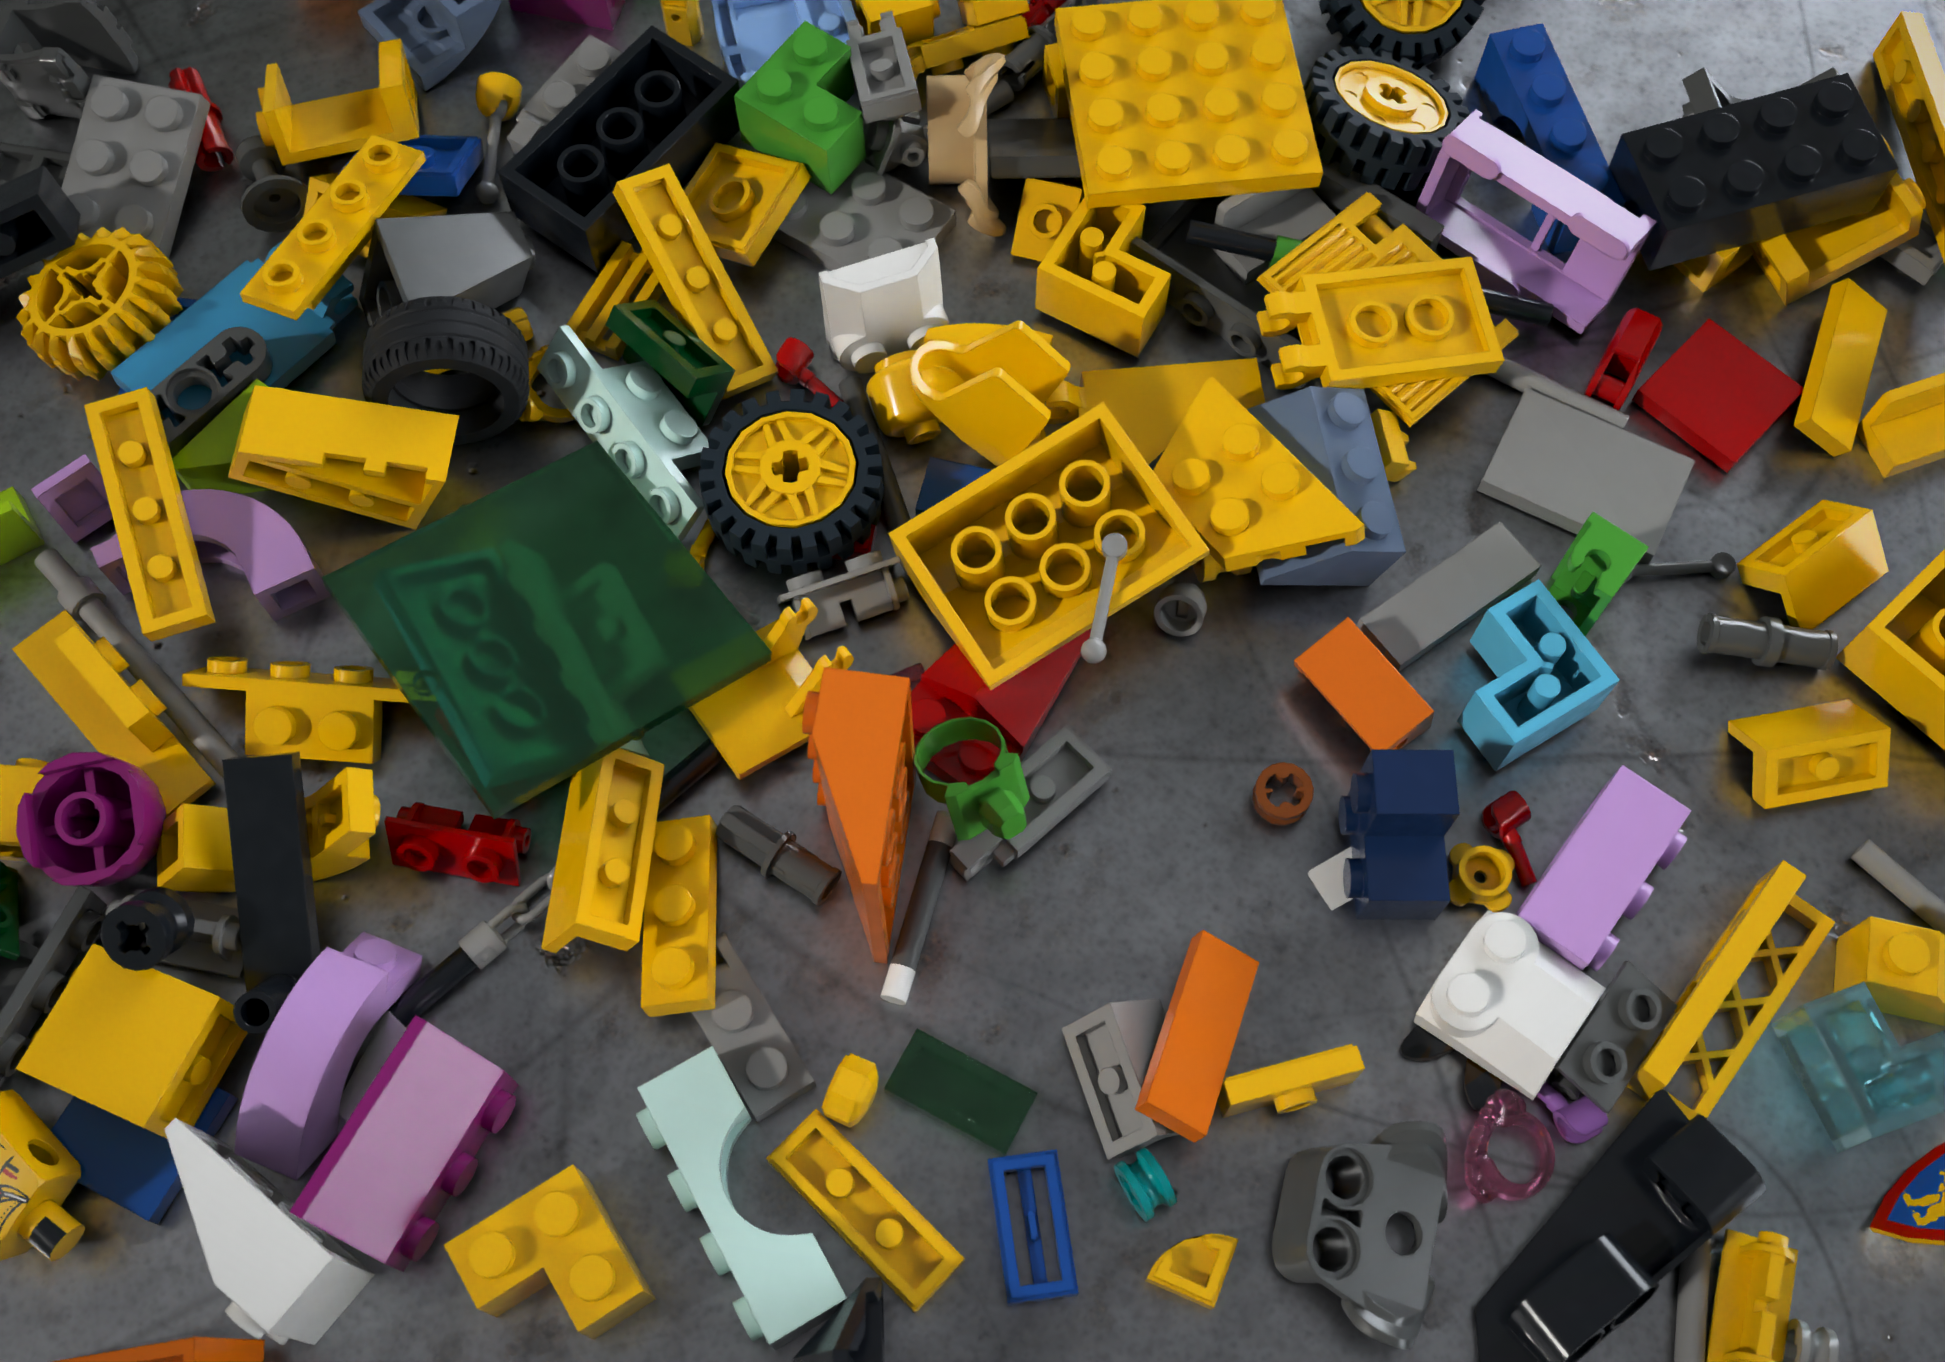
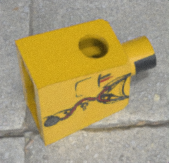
[0,1089,85,1261]

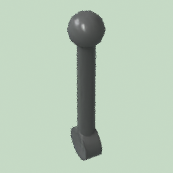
[1625,552,1736,582]

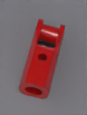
[1584,308,1663,411]

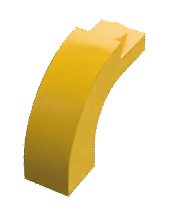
[157,767,381,893]

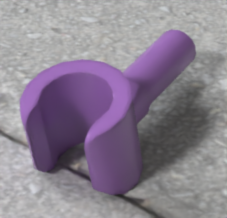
[1537,1081,1608,1144]

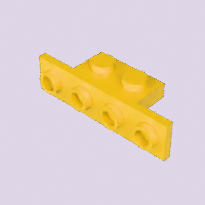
[240,134,426,321]
[12,610,216,818]
[182,656,438,764]

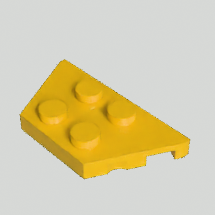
[1153,376,1365,572]

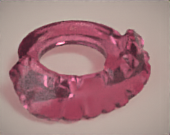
[1464,1089,1555,1204]

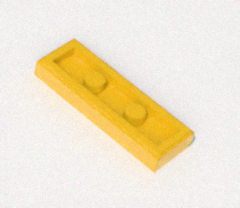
[1793,278,1887,457]
[766,1109,965,1314]

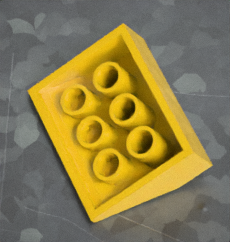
[888,402,1210,690]

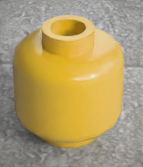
[866,350,942,445]

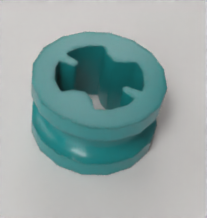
[1114,1147,1177,1222]

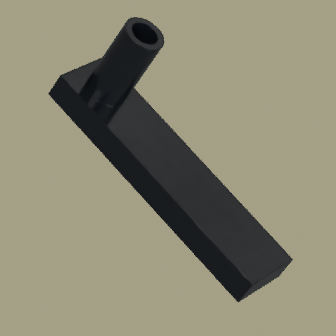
[222,752,320,1033]

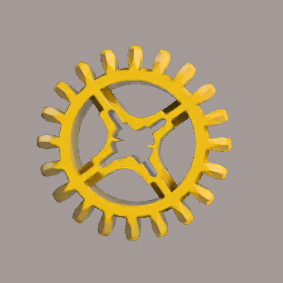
[16,227,184,381]

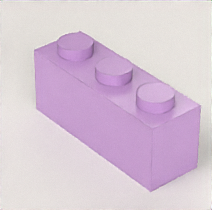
[1515,765,1692,972]

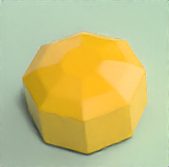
[821,1053,879,1128]

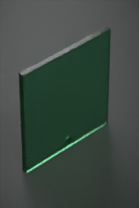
[322,441,772,820]

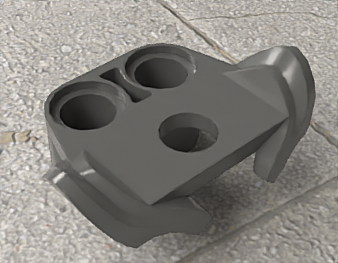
[1272,1121,1448,1350]

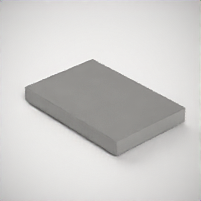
[1477,388,1696,563]

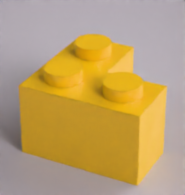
[1035,197,1171,357]
[444,1164,656,1340]

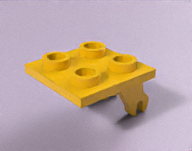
[671,598,854,780]

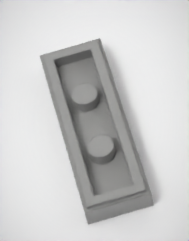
[1357,522,1541,672]

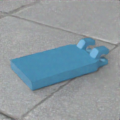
[111,241,358,427]

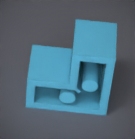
[1457,579,1620,771]

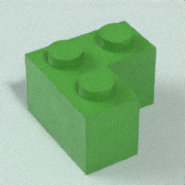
[734,21,866,195]

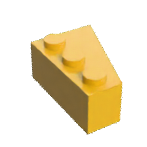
[228,385,459,530]

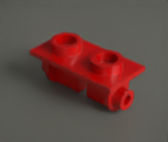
[384,802,531,887]

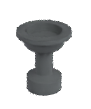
[235,135,308,232]

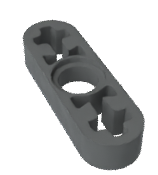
[150,327,273,458]

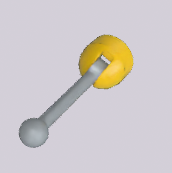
[475,72,522,204]

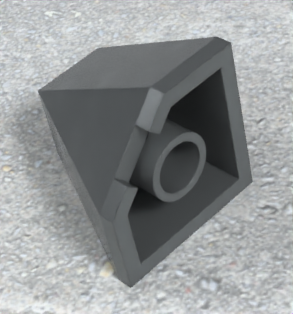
[359,211,535,327]

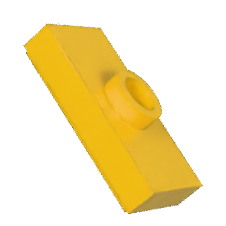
[1217,1044,1365,1118]

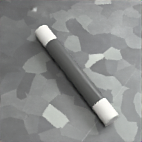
[880,811,956,1005]

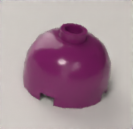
[16,752,166,887]

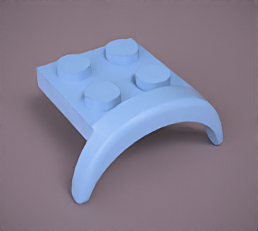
[711,0,856,89]

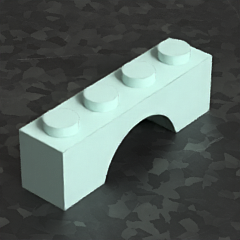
[636,1046,847,1350]

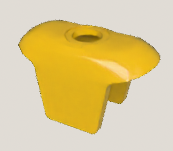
[910,321,1071,467]

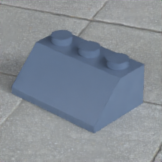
[1247,386,1406,586]

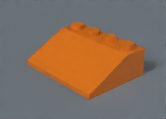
[802,667,916,964]

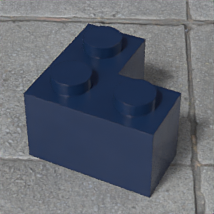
[1339,749,1460,920]

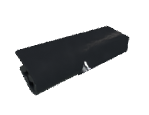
[1475,1089,1766,1362]

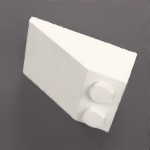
[164,1118,375,1345]

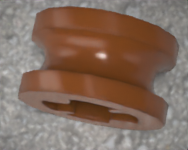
[1252,762,1314,826]

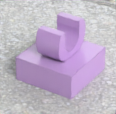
[31,454,113,543]

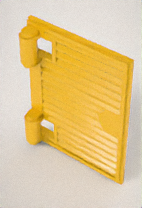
[1257,192,1519,427]

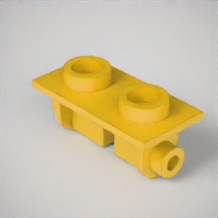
[1705,1229,1799,1362]

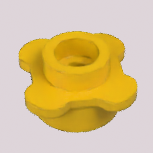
[1448,843,1515,913]

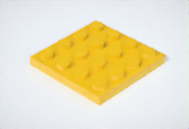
[1054,0,1323,209]

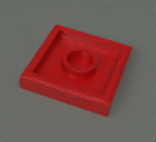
[1632,318,1804,473]

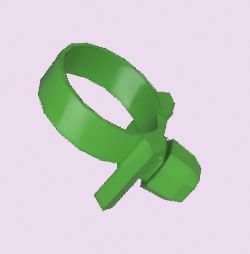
[914,717,1030,841]

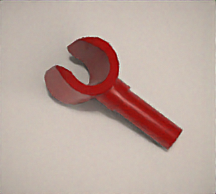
[775,337,844,407]
[1481,790,1538,887]

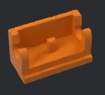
[1294,617,1434,751]

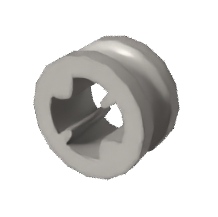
[1783,1318,1839,1362]

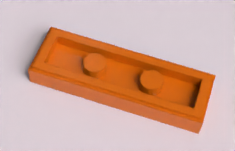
[1135,930,1259,1143]

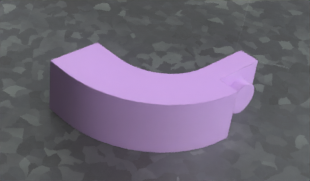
[91,489,333,621]
[234,931,423,1180]

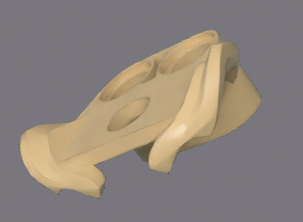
[926,53,1007,237]

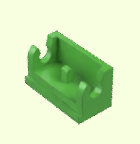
[1548,512,1649,637]

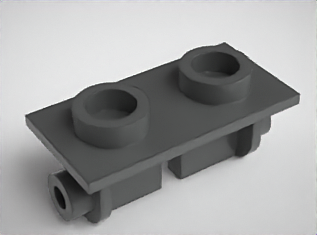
[1552,961,1678,1113]

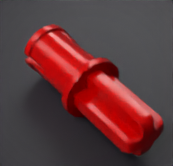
[168,67,234,172]

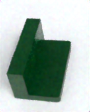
[605,299,735,427]

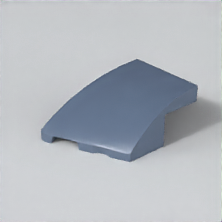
[358,0,502,92]

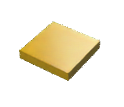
[684,143,811,267]

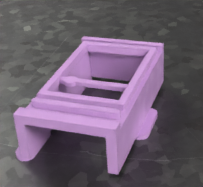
[1415,109,1657,334]

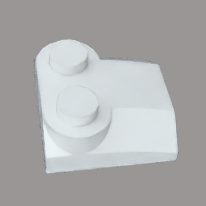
[818,238,950,374]
[1414,909,1606,1100]

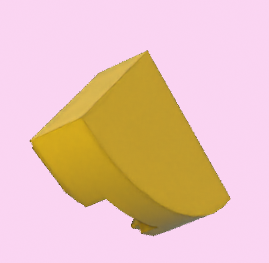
[1145,1233,1239,1310]

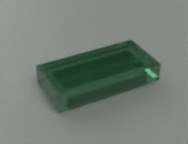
[884,1028,1038,1157]

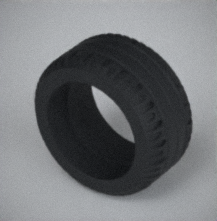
[362,296,529,445]

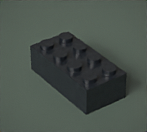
[498,25,740,273]
[1609,73,1898,271]

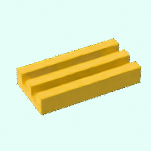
[566,240,664,361]

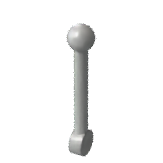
[1081,533,1128,664]

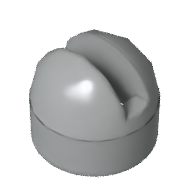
[1154,582,1207,637]

